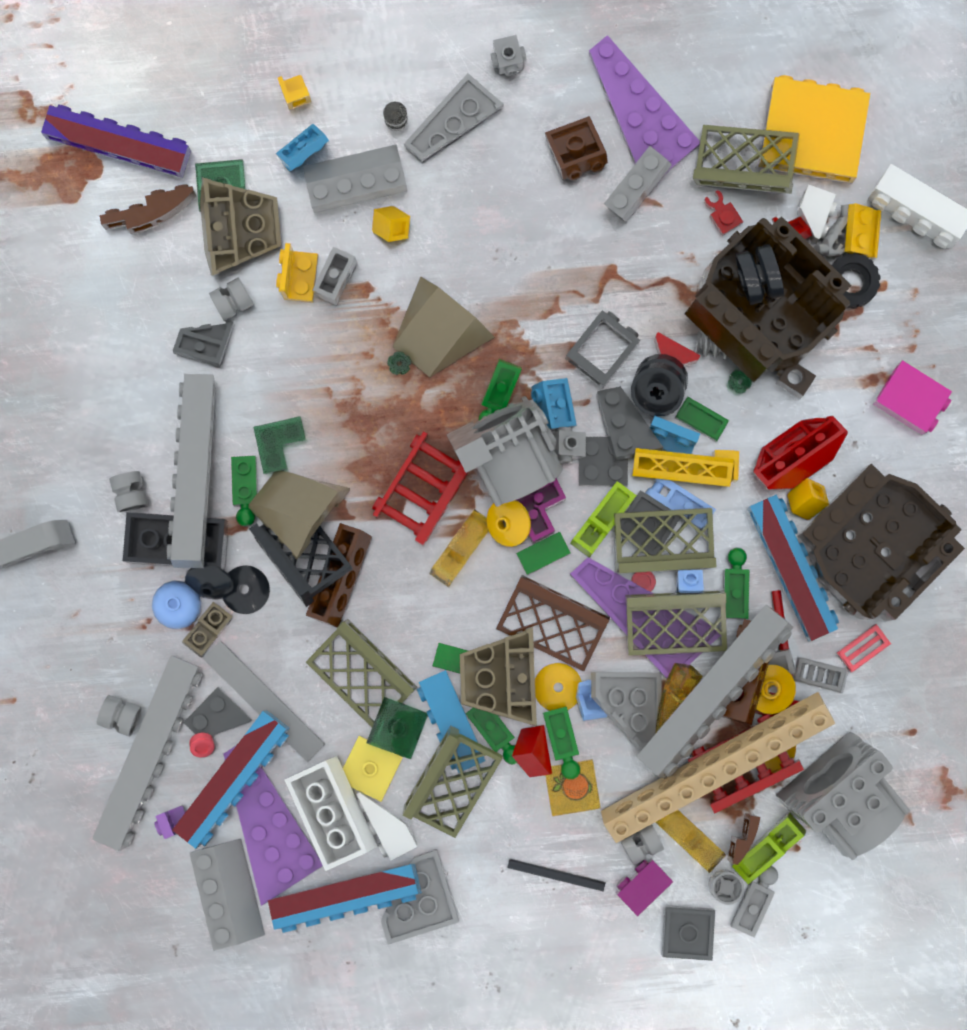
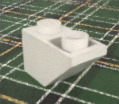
[797,184,837,244]

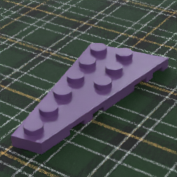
[589,35,700,174]
[570,557,721,682]
[223,746,323,906]

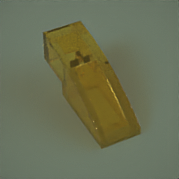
[429,509,489,587]
[655,663,703,734]
[655,810,726,873]

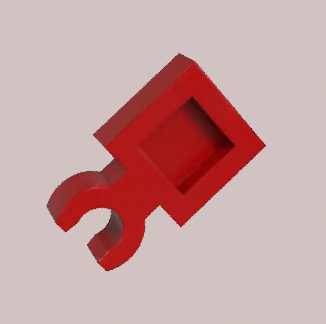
[704,190,744,236]

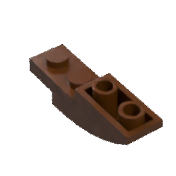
[99,184,196,234]

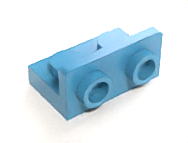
[276,124,329,171]
[531,378,577,430]
[650,416,700,454]

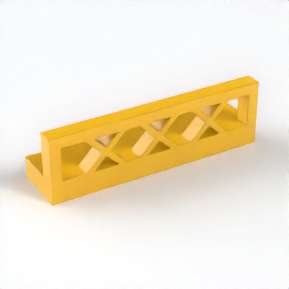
[632,448,734,487]

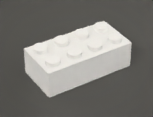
[867,164,967,249]
[285,756,378,871]

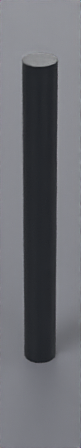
[507,858,606,892]

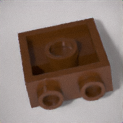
[545,116,608,180]

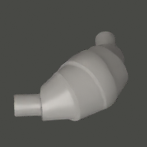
[814,204,849,256]

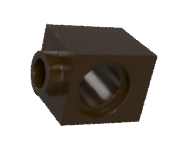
[775,364,816,399]

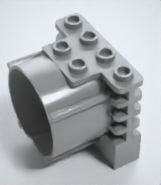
[446,396,563,507]
[776,731,910,860]

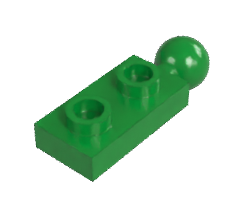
[478,359,522,421]
[231,456,258,527]
[724,547,750,619]
[543,707,581,780]
[465,708,518,765]

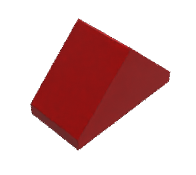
[654,332,701,367]
[512,725,552,777]

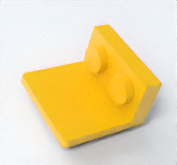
[276,243,319,303]

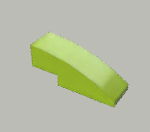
[570,481,637,558]
[732,812,806,885]

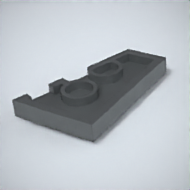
[596,386,663,461]

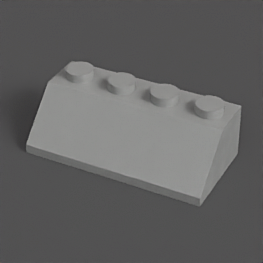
[303,144,407,213]
[189,839,265,951]

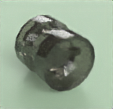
[383,101,408,131]

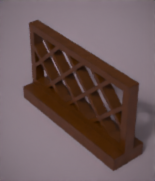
[496,575,610,671]

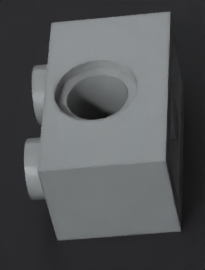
[312,246,357,306]

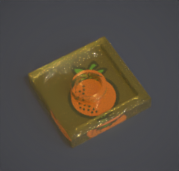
[545,759,601,816]

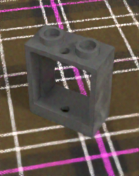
[565,310,640,389]

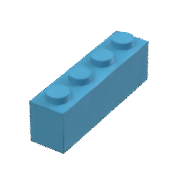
[417,670,486,773]

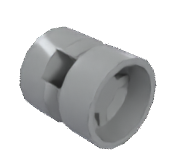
[209,277,254,321]
[109,471,148,512]
[97,695,141,737]
[621,824,664,866]
[709,869,744,905]

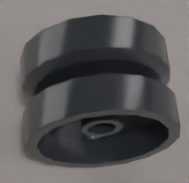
[735,244,784,306]
[631,354,688,416]

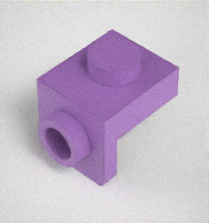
[154,806,185,839]

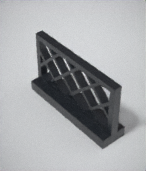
[249,523,353,607]

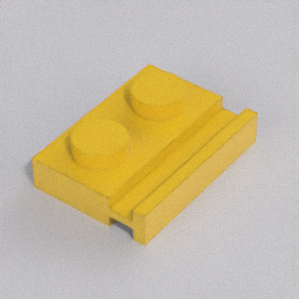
[844,203,881,259]

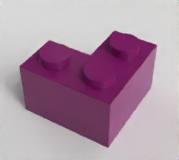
[517,478,566,544]

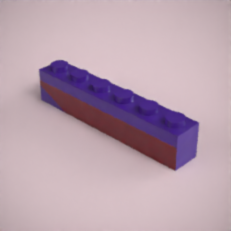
[41,104,191,178]

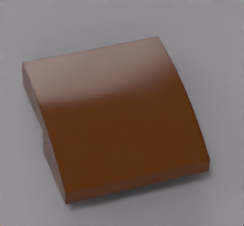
[727,813,761,865]

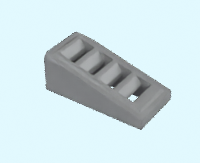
[794,657,849,693]

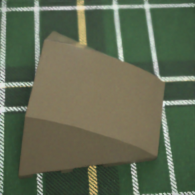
[200,178,281,276]
[393,276,495,378]
[248,471,350,560]
[460,627,537,726]

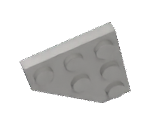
[591,672,662,747]
[381,850,459,945]

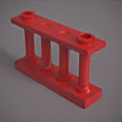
[372,431,469,547]
[687,714,804,814]

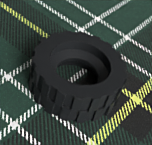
[832,253,881,309]

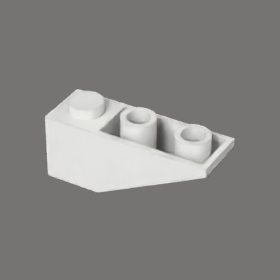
[356,792,418,860]

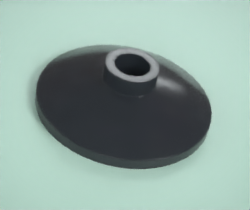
[185,565,234,599]
[222,565,270,614]

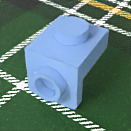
[676,570,704,593]
[576,680,607,721]

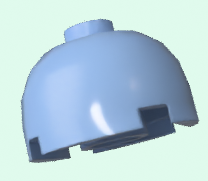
[152,580,202,629]

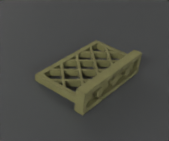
[693,125,800,194]
[614,508,717,573]
[625,590,727,656]
[306,619,418,731]
[402,725,503,838]

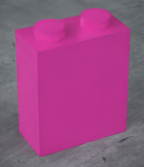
[873,360,952,435]

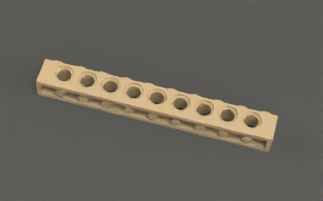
[601,692,836,843]

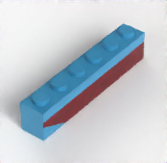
[747,494,839,642]
[172,710,290,849]
[267,864,422,933]

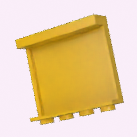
[758,75,871,183]

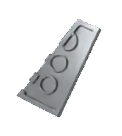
[404,73,504,161]

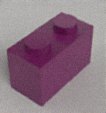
[615,859,673,917]

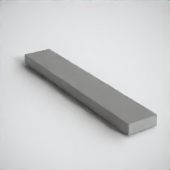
[203,641,325,762]

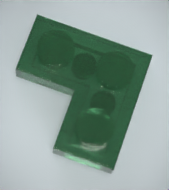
[253,416,307,475]

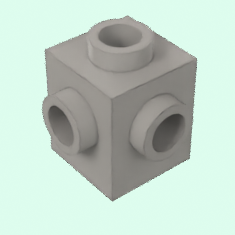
[491,35,527,76]
[552,427,586,463]

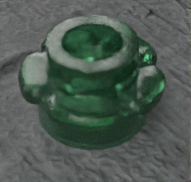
[387,351,411,375]
[728,370,752,394]

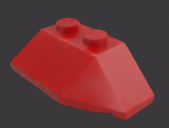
[753,416,848,489]

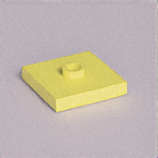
[343,736,403,802]

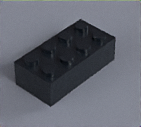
[122,512,228,570]

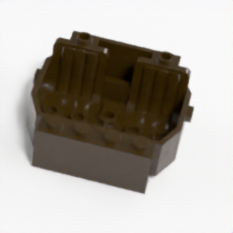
[684,216,852,382]
[797,463,965,622]

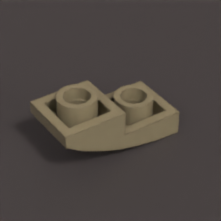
[182,602,233,658]

